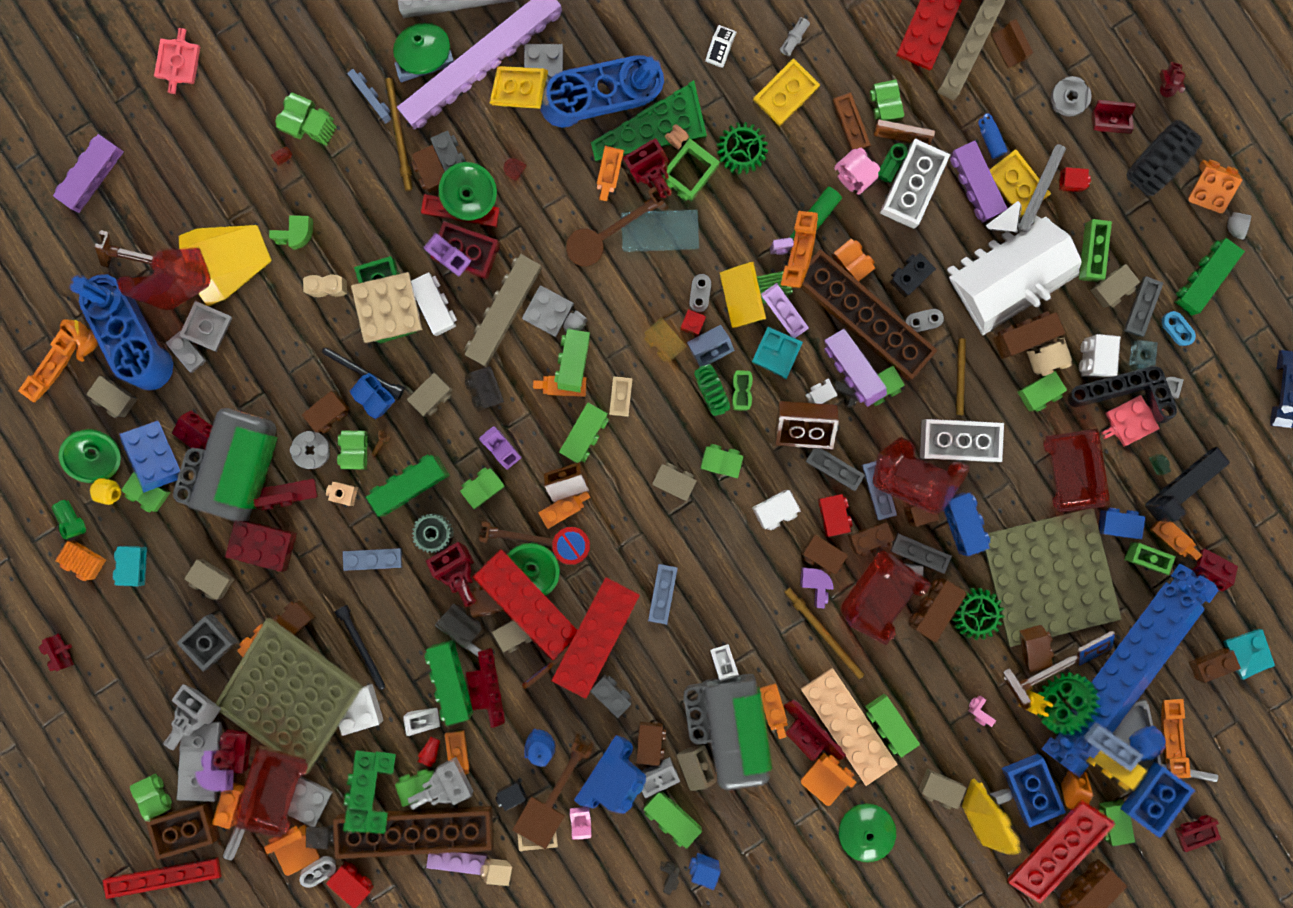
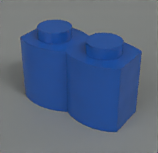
[350,373,395,419]

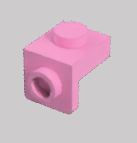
[968,695,996,727]
[570,807,591,839]

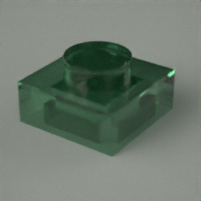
[1149,454,1171,475]

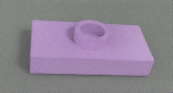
[770,238,793,255]

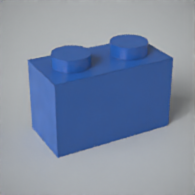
[1098,508,1145,539]
[688,853,721,890]

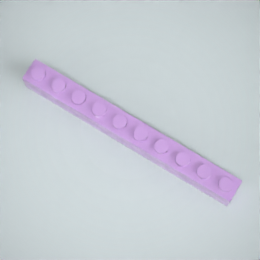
[397,0,562,130]

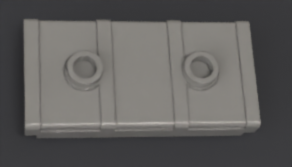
[1113,699,1162,771]
[176,722,222,801]

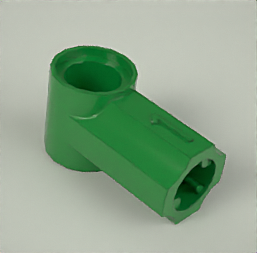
[878,143,907,183]
[51,500,86,540]

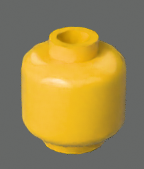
[90,478,121,505]

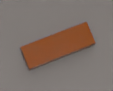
[832,92,871,150]
[873,120,935,145]

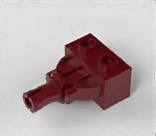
[623,138,672,198]
[426,542,476,607]
[213,729,252,774]

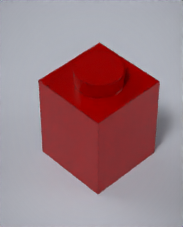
[1059,167,1091,192]
[680,309,706,337]

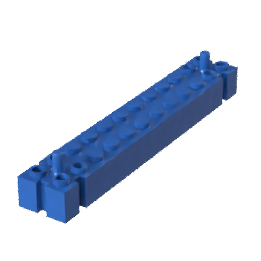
[1042,564,1219,778]

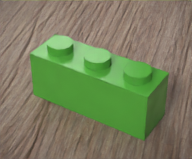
[1079,219,1112,282]
[554,329,590,393]
[559,403,609,463]
[865,694,920,758]
[643,791,702,849]

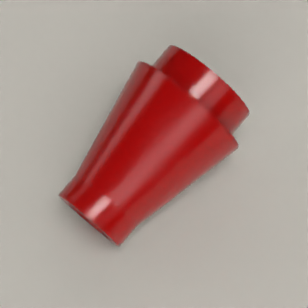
[418,736,440,767]

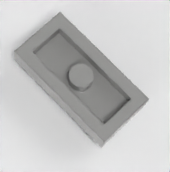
[166,331,207,373]

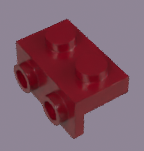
[1092,100,1136,134]
[172,411,212,454]
[1191,548,1238,592]
[1174,815,1221,853]

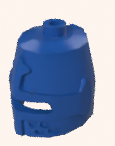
[1129,726,1166,761]
[524,729,556,767]

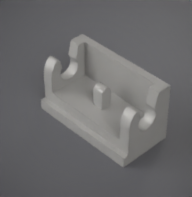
[642,757,680,798]

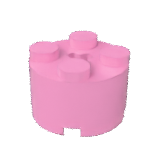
[834,148,880,194]

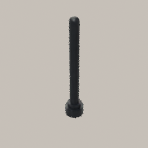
[322,347,405,401]
[334,604,386,690]

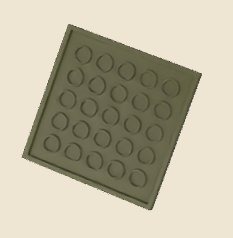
[984,508,1122,647]
[216,618,363,776]

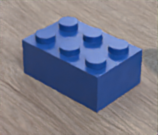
[120,421,180,493]
[940,493,990,556]
[1002,754,1066,827]
[1120,762,1195,838]

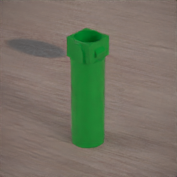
[789,186,842,242]

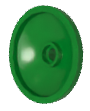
[393,23,450,74]
[438,162,497,221]
[59,430,121,483]
[507,543,560,596]
[838,803,896,862]

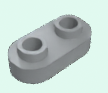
[689,274,711,313]
[905,309,944,332]
[300,856,336,888]

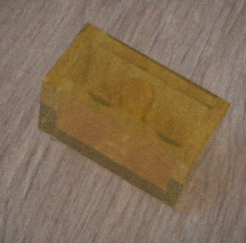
[644,317,687,363]

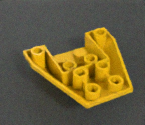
[179,225,272,306]
[962,779,1020,855]

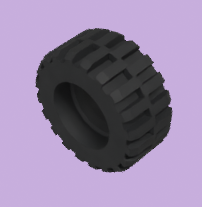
[1126,120,1203,196]

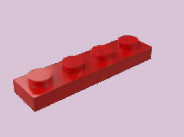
[421,194,500,228]

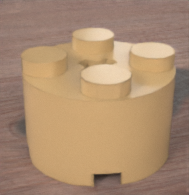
[1027,338,1072,376]

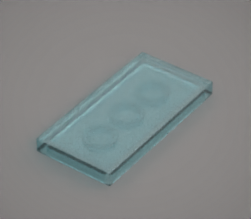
[621,210,699,252]

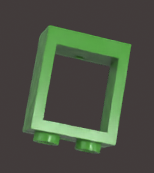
[662,138,720,202]

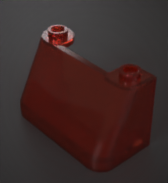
[116,247,211,310]
[1043,428,1110,512]
[873,437,970,514]
[841,551,931,645]
[234,745,308,838]

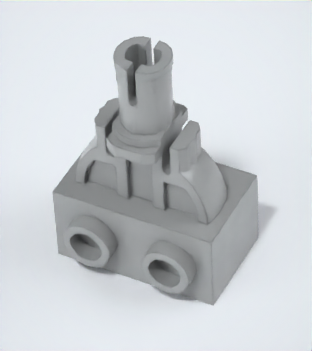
[163,684,221,750]
[408,757,474,809]

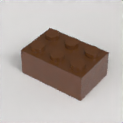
[993,311,1066,359]
[775,401,839,449]
[909,578,967,642]
[146,801,220,860]
[1058,859,1128,908]

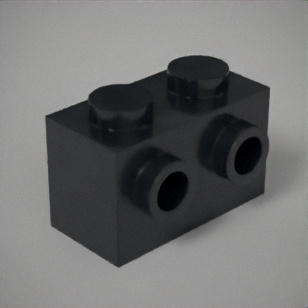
[889,253,936,298]

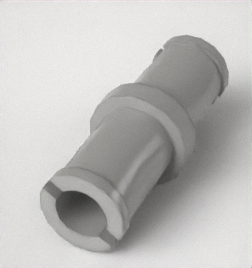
[780,17,810,56]

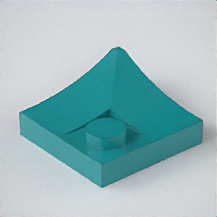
[752,327,803,379]
[1223,629,1275,680]

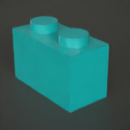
[113,546,147,586]

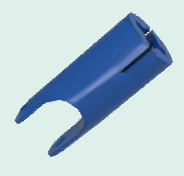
[978,114,1008,159]

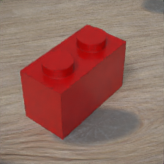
[818,494,853,537]
[326,861,374,908]

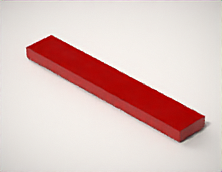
[102,857,222,899]

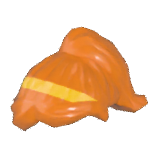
[60,319,98,362]

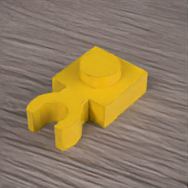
[1018,690,1053,717]

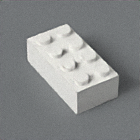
[880,139,950,229]
[920,419,1004,462]

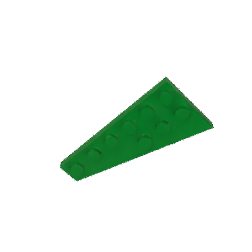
[591,80,707,163]

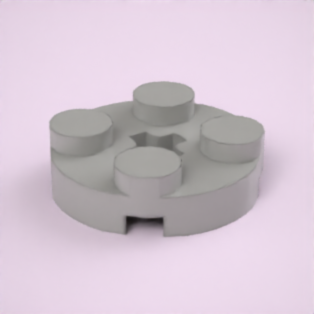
[1051,76,1091,116]
[290,431,330,469]

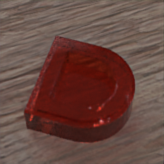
[270,147,292,166]
[503,158,527,182]

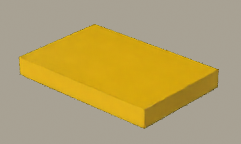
[753,58,820,127]
[490,66,548,109]
[989,149,1051,218]
[720,262,766,328]

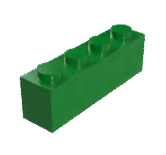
[1174,238,1245,315]

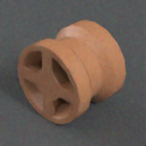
[665,124,689,149]

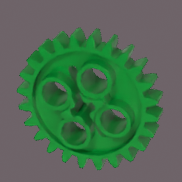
[1038,672,1100,735]

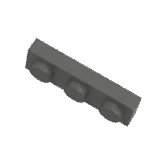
[1123,276,1163,337]
[805,448,865,491]
[890,534,952,574]

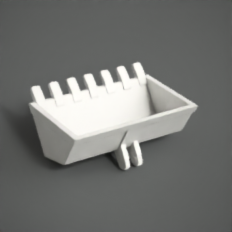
[947,215,1082,336]

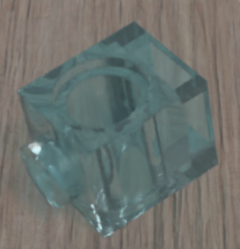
[1129,340,1158,369]

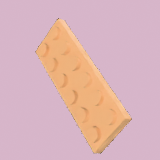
[801,668,898,786]

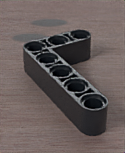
[1067,366,1177,424]
[1145,446,1230,522]

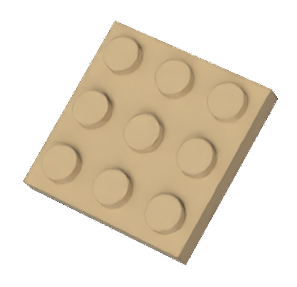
[351,272,422,343]

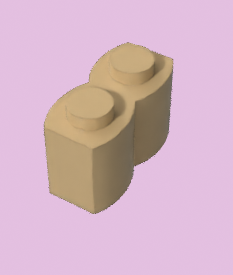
[303,275,347,297]

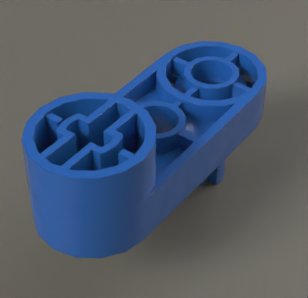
[540,55,664,127]
[70,274,173,390]

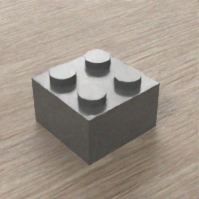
[177,614,238,671]

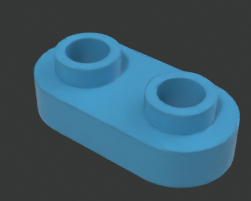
[1162,311,1196,346]

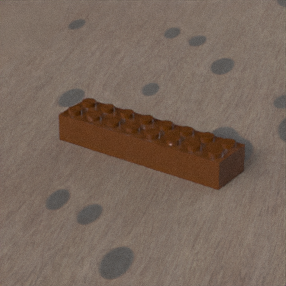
[800,249,938,381]
[333,806,494,859]

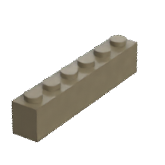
[937,0,1005,101]
[464,254,542,367]

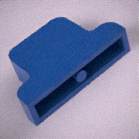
[574,735,646,814]

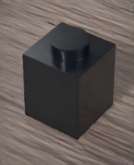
[495,779,527,811]

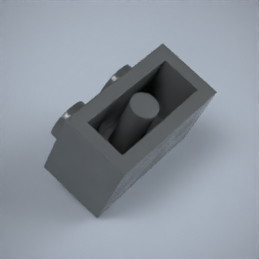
[430,131,466,171]
[590,674,632,718]

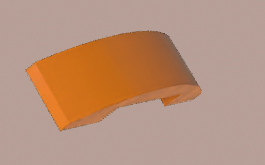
[781,211,818,288]
[18,329,77,402]
[1161,699,1191,778]

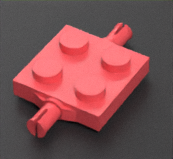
[154,28,200,94]
[1101,395,1163,447]

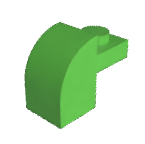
[269,215,313,249]

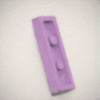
[761,283,809,338]
[426,852,487,875]

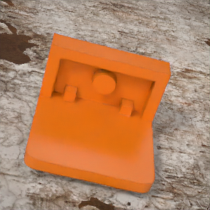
[1188,160,1243,213]
[801,753,856,806]
[264,824,320,876]

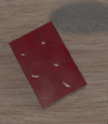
[431,221,500,280]
[225,521,297,572]

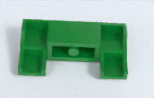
[343,751,396,834]

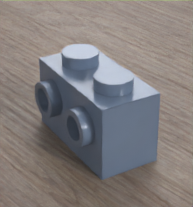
[687,325,735,367]

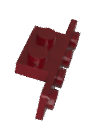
[252,479,318,510]
[466,648,505,728]
[783,699,846,761]

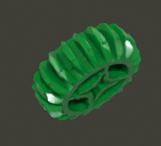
[717,122,768,175]
[694,364,730,416]
[952,588,1004,640]

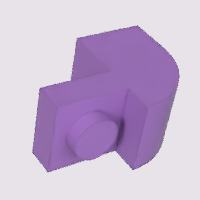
[423,233,471,276]
[479,426,522,470]
[800,567,833,608]
[195,751,233,791]

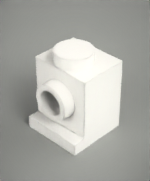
[805,379,837,404]

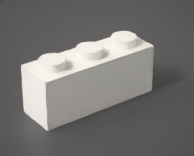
[411,273,457,336]

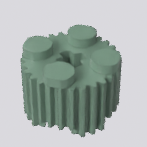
[412,514,454,553]

